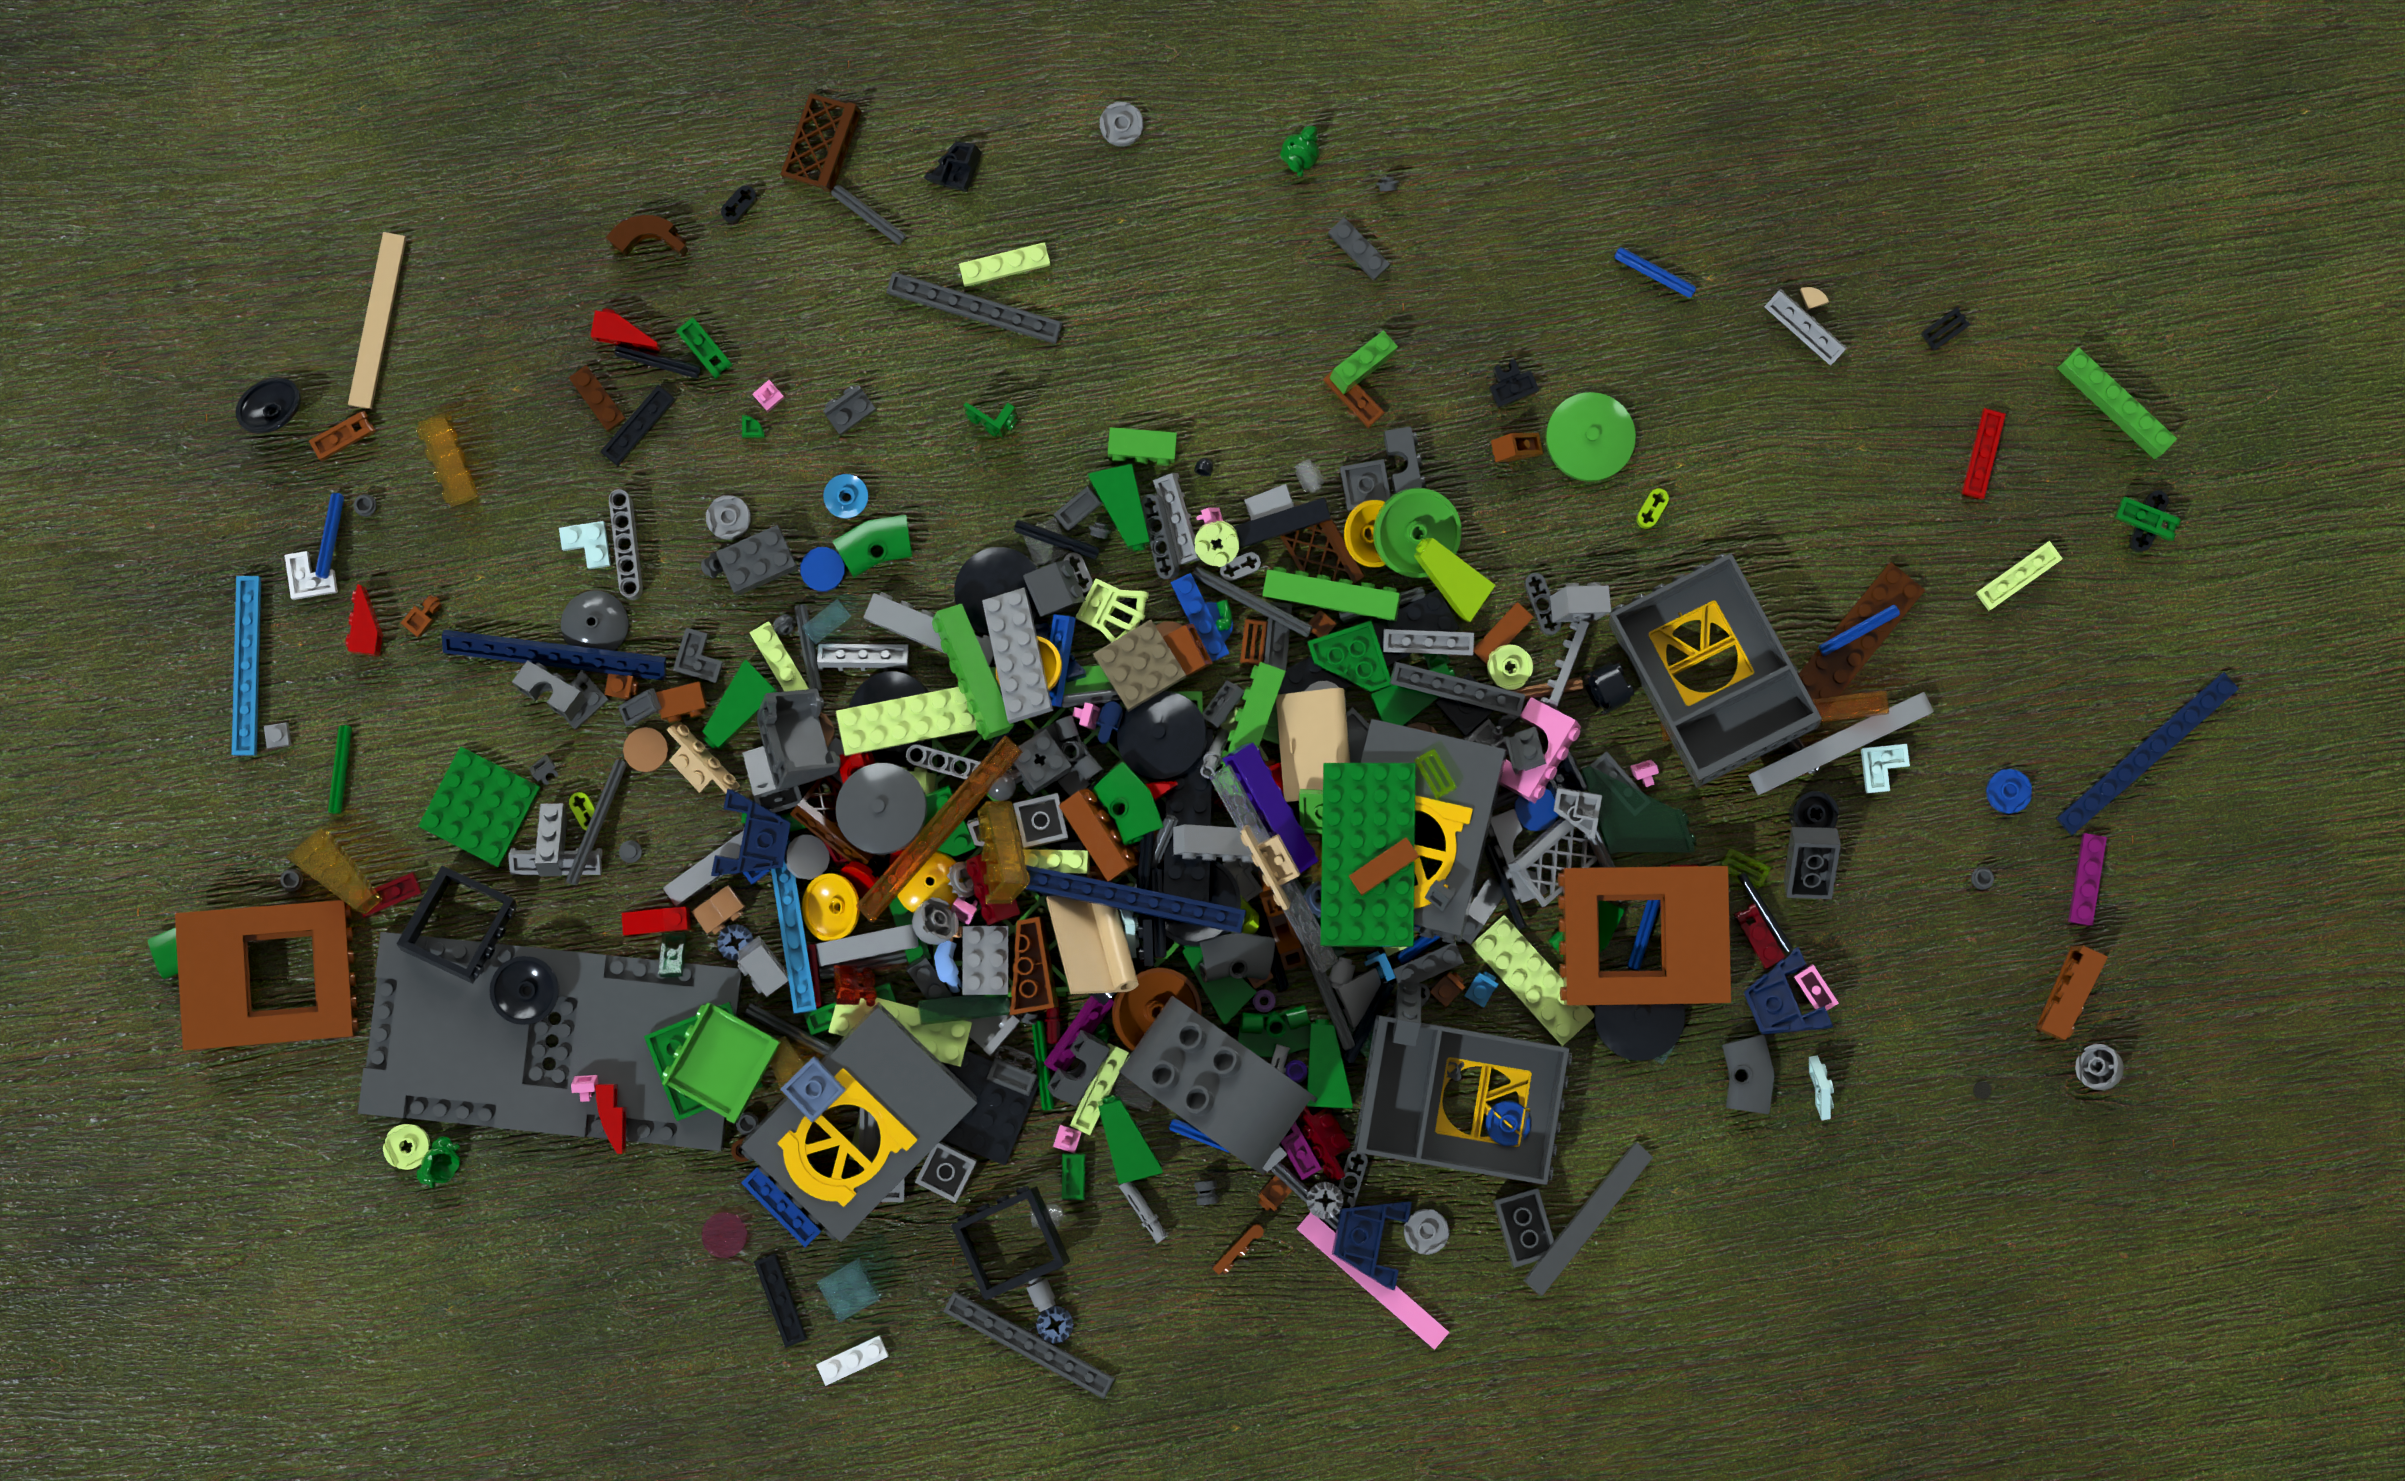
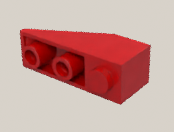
[346,584,383,657]

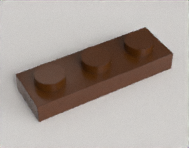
[569,365,627,433]

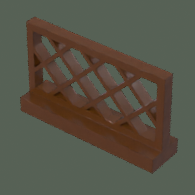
[780,93,862,193]
[1280,515,1366,585]
[790,776,874,865]

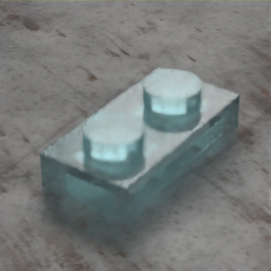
[802,599,851,645]

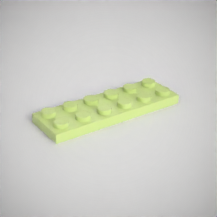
[836,687,977,756]
[1470,915,1594,1046]
[829,988,973,1067]

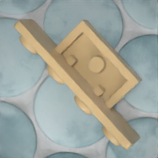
[667,721,740,793]
[1240,824,1300,911]

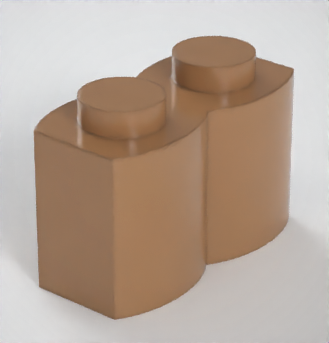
[692,885,746,935]

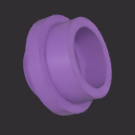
[1253,990,1275,1012]

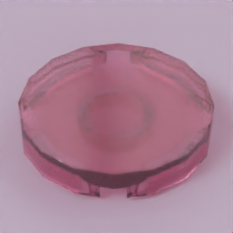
[702,1212,748,1258]

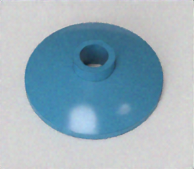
[823,474,868,519]

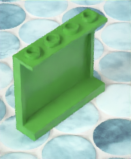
[662,1003,782,1124]

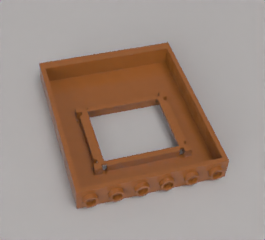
[1558,866,1731,1005]
[175,900,359,1051]

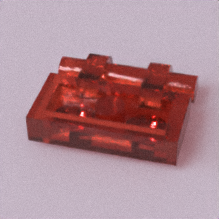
[833,965,877,1007]

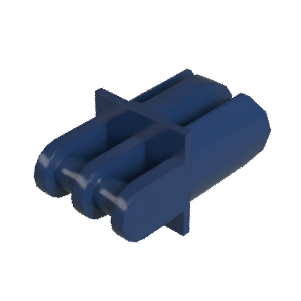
[1096,702,1123,744]

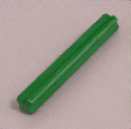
[328,725,352,814]
[1032,1021,1054,1111]

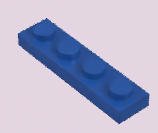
[1171,573,1230,662]
[1049,615,1076,707]
[741,1166,822,1248]

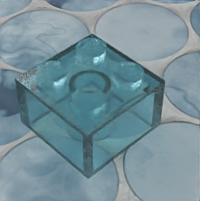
[816,1258,882,1323]

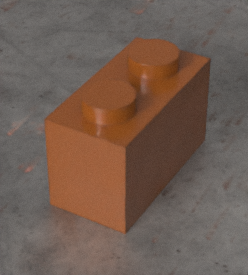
[1163,623,1213,676]
[655,682,709,723]

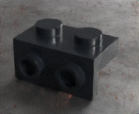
[1547,752,1587,799]

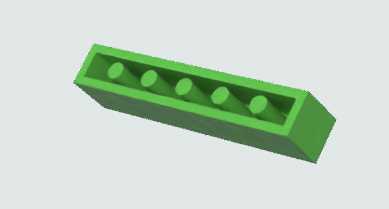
[2057,347,2177,459]
[1262,567,1401,621]
[932,604,1014,741]
[1212,662,1286,799]

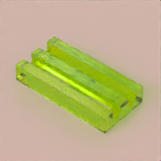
[1414,749,1457,800]
[1721,848,1771,888]

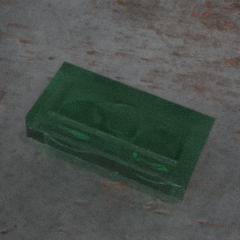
[658,932,687,977]

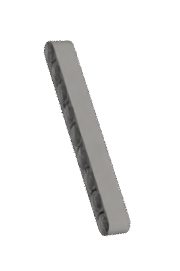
[1748,692,1934,795]

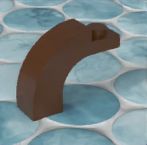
[606,215,689,257]
[1259,889,1306,970]

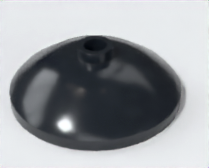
[236,377,301,434]
[490,956,559,1025]

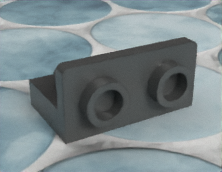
[823,385,876,436]
[1202,680,1245,729]

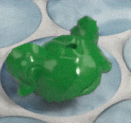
[1280,125,1319,177]
[416,1136,460,1188]

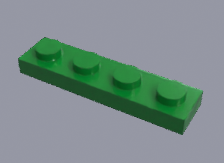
[804,982,897,1035]

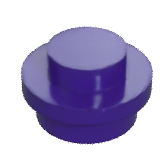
[1285,1060,1307,1083]

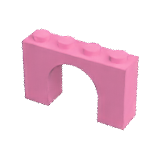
[1500,697,1581,803]

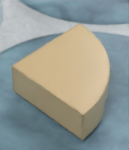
[1800,287,1829,310]

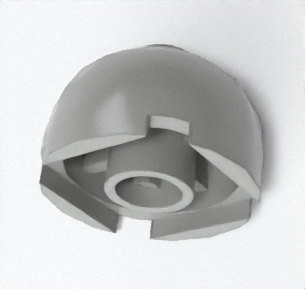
[912,897,959,945]
[2075,1044,2124,1091]

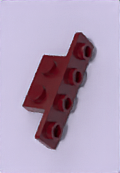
[1296,1106,1351,1183]

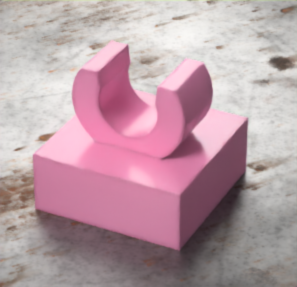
[752,380,785,412]
[1196,508,1223,524]
[1072,703,1101,730]
[1630,759,1659,787]
[951,897,978,926]
[571,1075,598,1102]
[1053,1125,1082,1154]

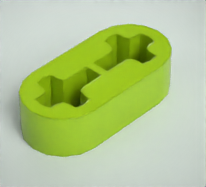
[1636,488,1669,529]
[569,792,596,831]

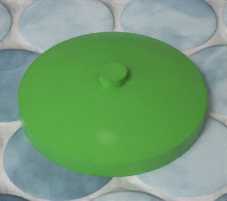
[1546,392,1636,482]
[1373,488,1462,578]

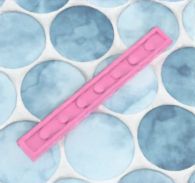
[1296,1212,1449,1350]

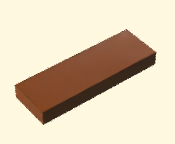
[1323,370,1385,429]
[1473,602,1533,666]
[1349,837,1419,896]

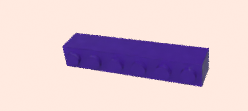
[1222,742,1319,873]

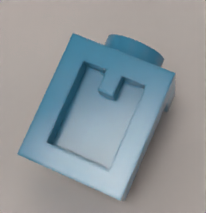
[1363,951,1396,982]
[1464,971,1499,1008]

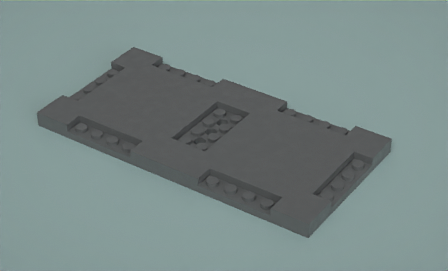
[358,932,743,1151]

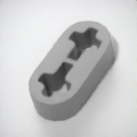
[1064,552,1093,594]
[1220,552,1261,582]

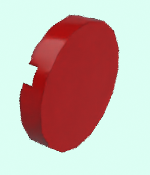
[840,861,882,900]

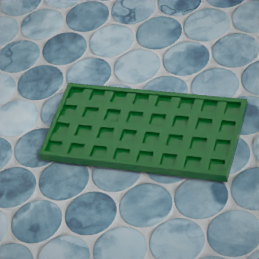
[1320,763,1416,947]

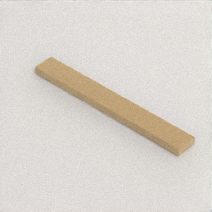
[348,232,407,410]

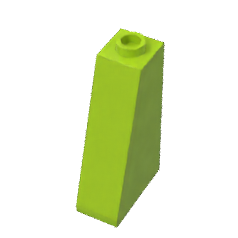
[1414,538,1496,622]

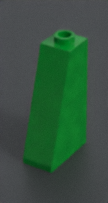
[1088,464,1150,552]
[702,660,777,749]
[1370,664,1456,726]
[1182,946,1256,1025]
[1307,1019,1353,1108]
[1098,1094,1163,1184]

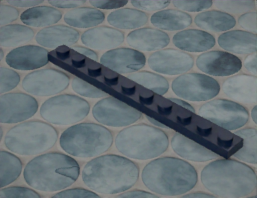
[442,630,667,681]
[2056,672,2239,835]
[1018,865,1246,934]

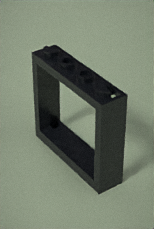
[396,866,518,984]
[951,1185,1071,1301]

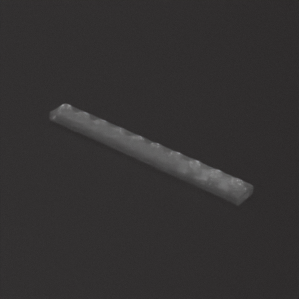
[1209,765,1339,974]

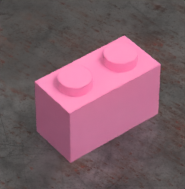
[1794,964,1839,1011]

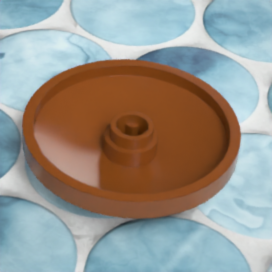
[1112,967,1201,1051]

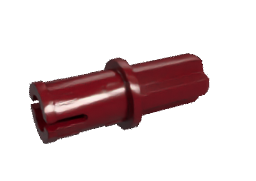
[1044,998,1062,1044]

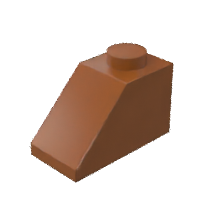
[1491,433,1543,462]

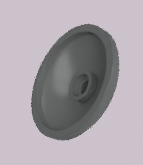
[561,591,629,651]

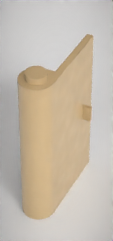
[1276,688,1350,803]
[1046,896,1139,994]

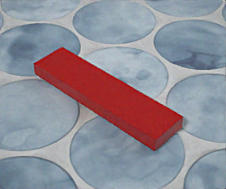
[1961,408,2006,500]

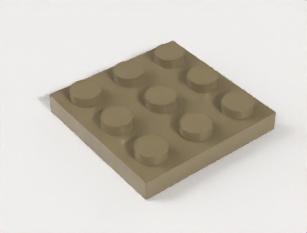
[1093,620,1186,712]

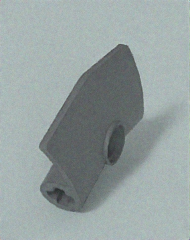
[1033,716,1104,796]
[1200,933,1275,983]
[1722,1035,1774,1114]

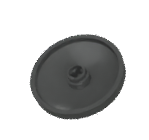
[836,763,928,855]

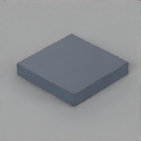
[781,1056,846,1123]

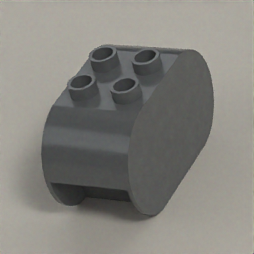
[1119,996,1318,1175]

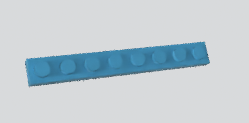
[232,576,261,756]
[771,837,817,1014]

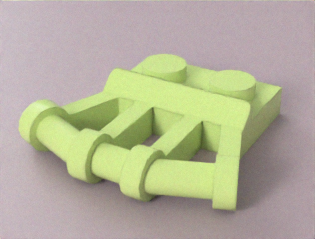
[1076,579,1149,643]

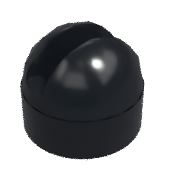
[1194,458,1213,477]

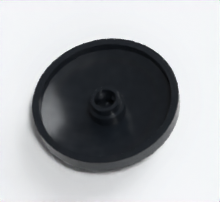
[954,547,1039,636]
[849,671,929,762]
[1117,691,1208,781]
[1163,860,1241,947]
[1594,970,1685,1061]

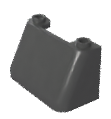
[757,689,841,790]

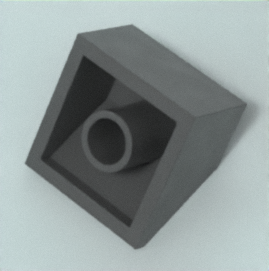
[1023,560,1086,617]

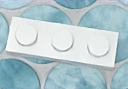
[816,1335,889,1386]

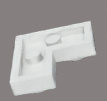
[285,551,338,600]

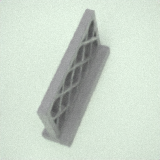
[1507,817,1597,907]

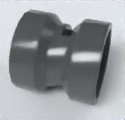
[1194,1180,1219,1205]

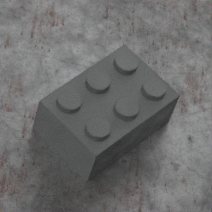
[716,525,798,596]
[1783,827,1841,899]
[1492,1187,1554,1268]

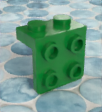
[963,402,1018,438]

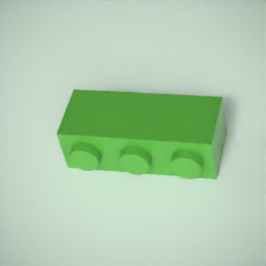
[1330,330,1398,395]
[1108,427,1177,466]

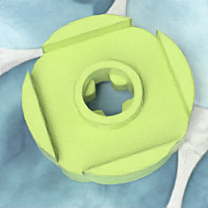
[1195,521,1239,567]
[1487,644,1533,690]
[383,1124,431,1170]

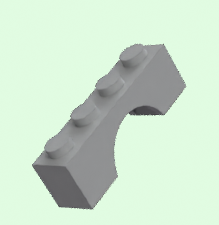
[1488,809,1548,904]

